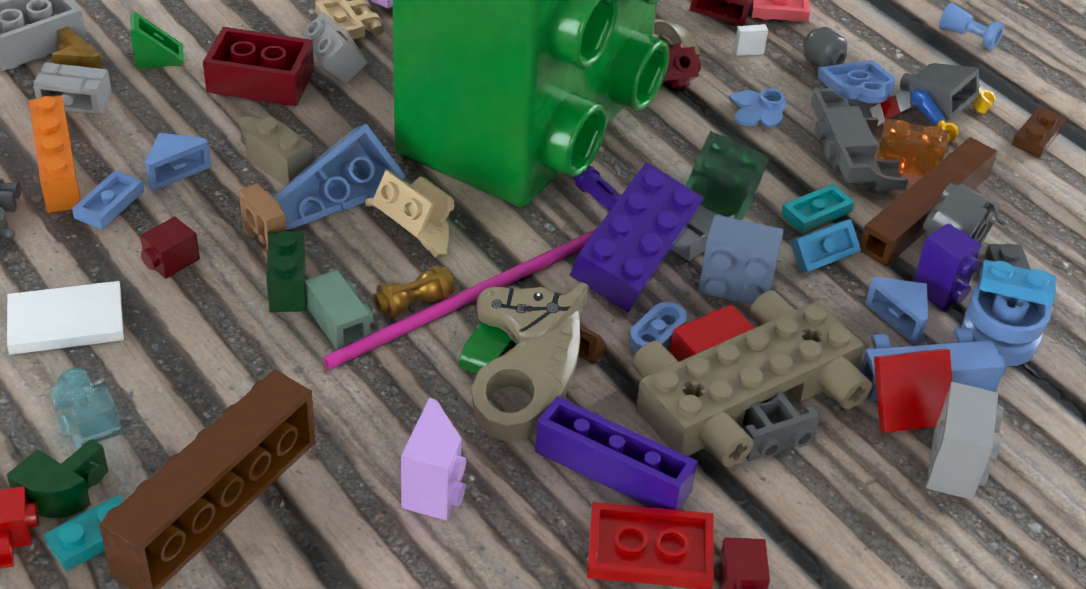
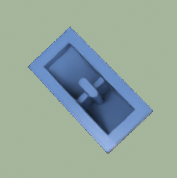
[145,133,211,191]
[865,277,928,346]

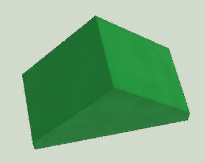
[130,11,184,68]

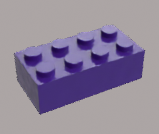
[569,162,704,313]

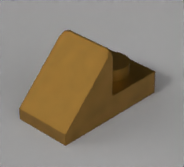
[51,26,103,69]

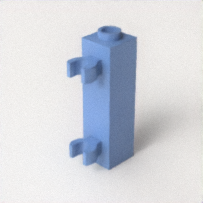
[860,328,1006,401]

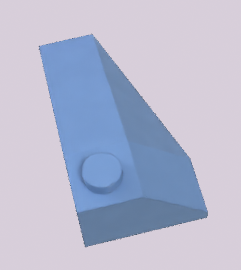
[273,124,406,231]

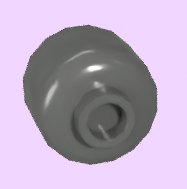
[803,27,848,68]

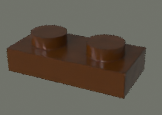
[1012,106,1067,157]

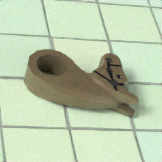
[471,282,589,442]

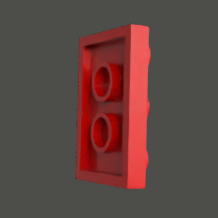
[587,502,714,589]

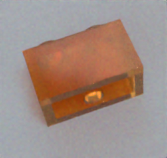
[876,118,948,177]

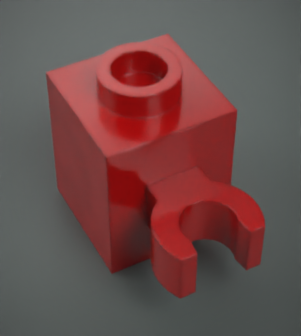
[0,486,39,569]

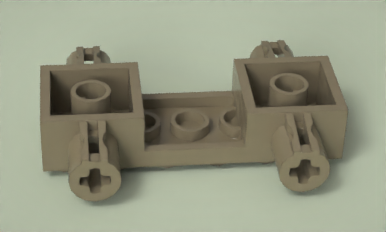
[632,290,872,469]

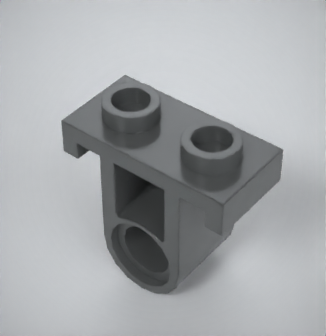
[743,391,820,462]

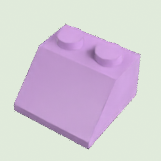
[401,398,466,521]

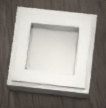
[733,24,768,57]

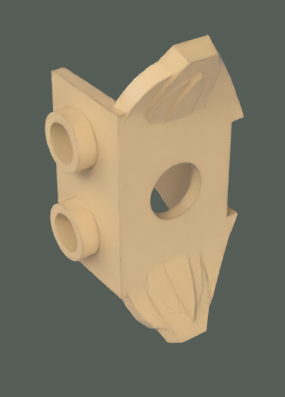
[365,170,454,258]

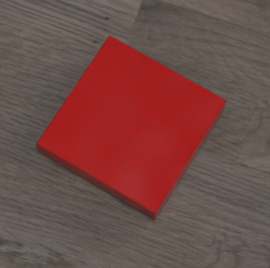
[874,349,952,433]

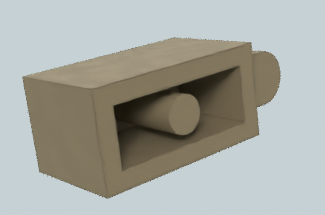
[239,115,314,186]

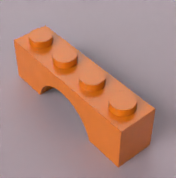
[29,95,81,213]

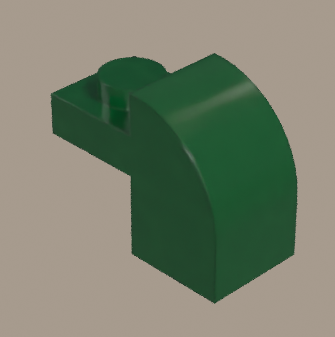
[6,439,109,518]

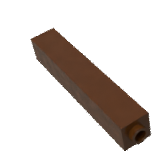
[860,137,998,267]

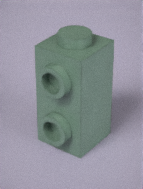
[304,269,374,350]

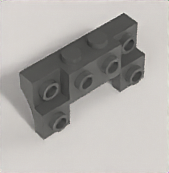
[811,88,908,191]

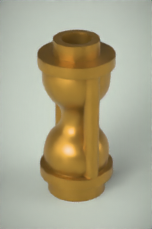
[373,266,455,319]

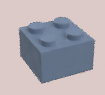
[698,215,784,305]

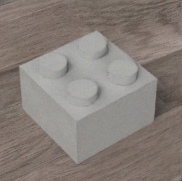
[926,382,1003,500]

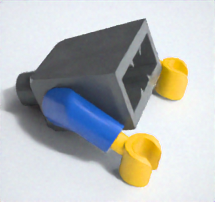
[900,63,995,147]

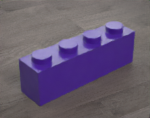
[535,396,698,510]

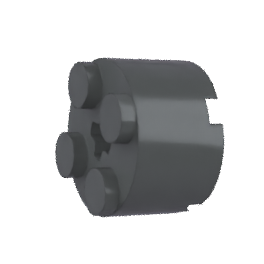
[923,183,999,244]

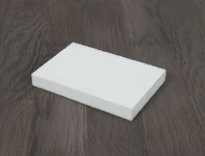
[7,281,125,355]

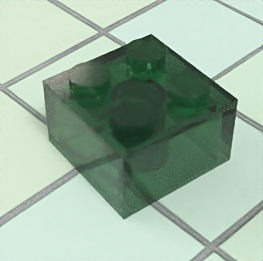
[685,131,770,220]

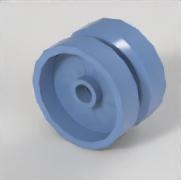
[961,283,1051,366]

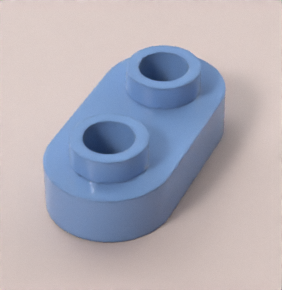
[629,302,687,353]

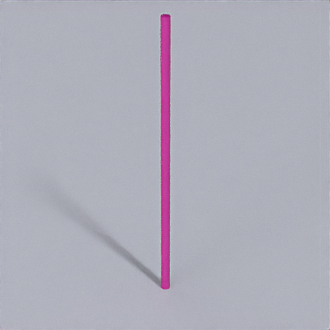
[323,185,696,370]

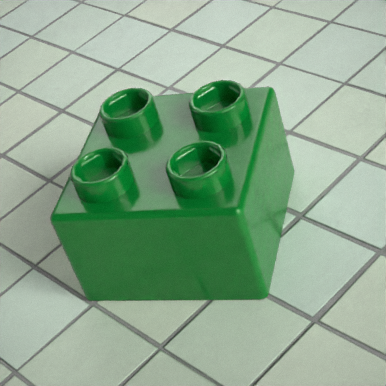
[392,0,669,208]

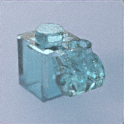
[49,368,122,450]

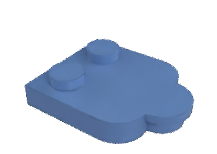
[818,60,895,103]

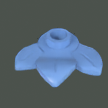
[729,88,786,128]

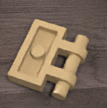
[315,0,384,40]

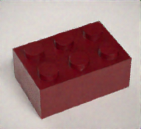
[203,27,314,106]

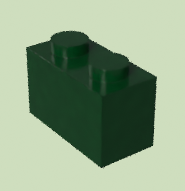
[267,231,306,313]

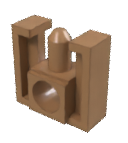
[239,183,286,258]

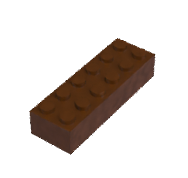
[99,369,316,589]

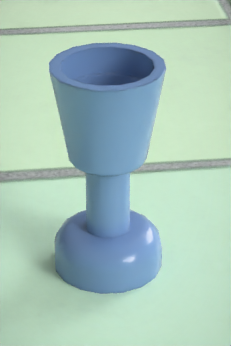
[939,2,1005,51]

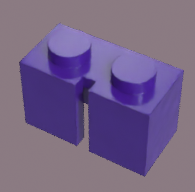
[913,223,982,310]

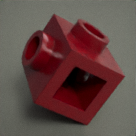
[662,43,701,88]

